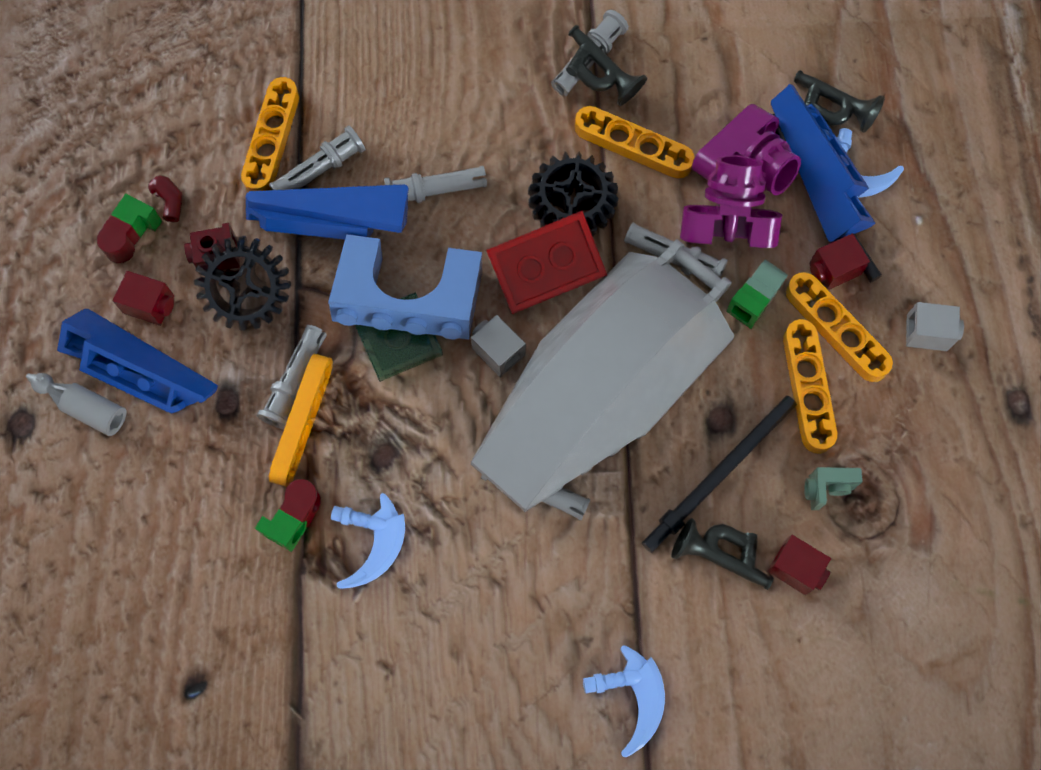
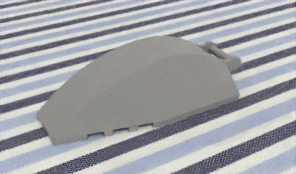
[471,239,735,512]

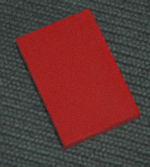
[486,211,607,314]

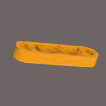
[241,77,299,192]
[574,106,695,179]
[785,272,893,382]
[783,319,837,454]
[269,353,333,487]

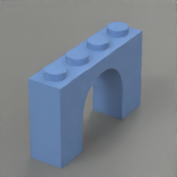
[328,234,482,340]

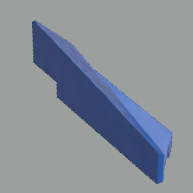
[771,84,876,242]
[246,184,409,240]
[57,309,218,414]

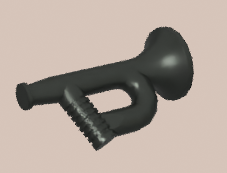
[566,25,648,106]
[794,70,885,133]
[671,518,774,590]

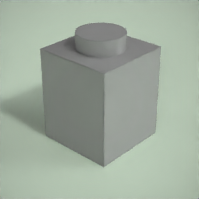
[906,302,964,351]
[471,315,526,378]

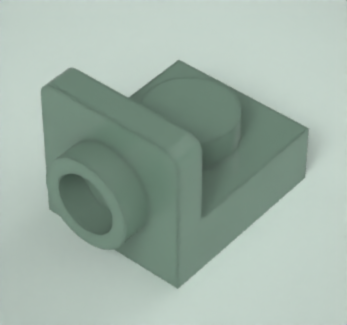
[804,467,862,510]

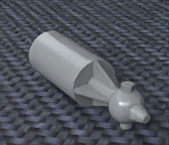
[26,373,127,436]

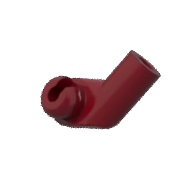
[148,175,183,223]

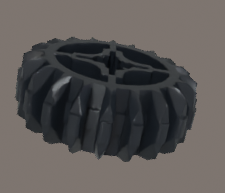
[528,151,619,237]
[194,236,291,331]

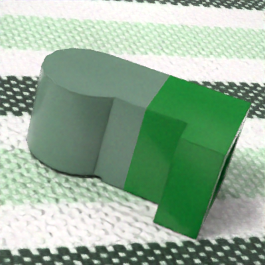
[726,259,788,329]

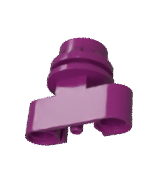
[692,104,801,195]
[680,155,783,248]

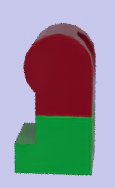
[97,193,162,263]
[254,479,321,552]

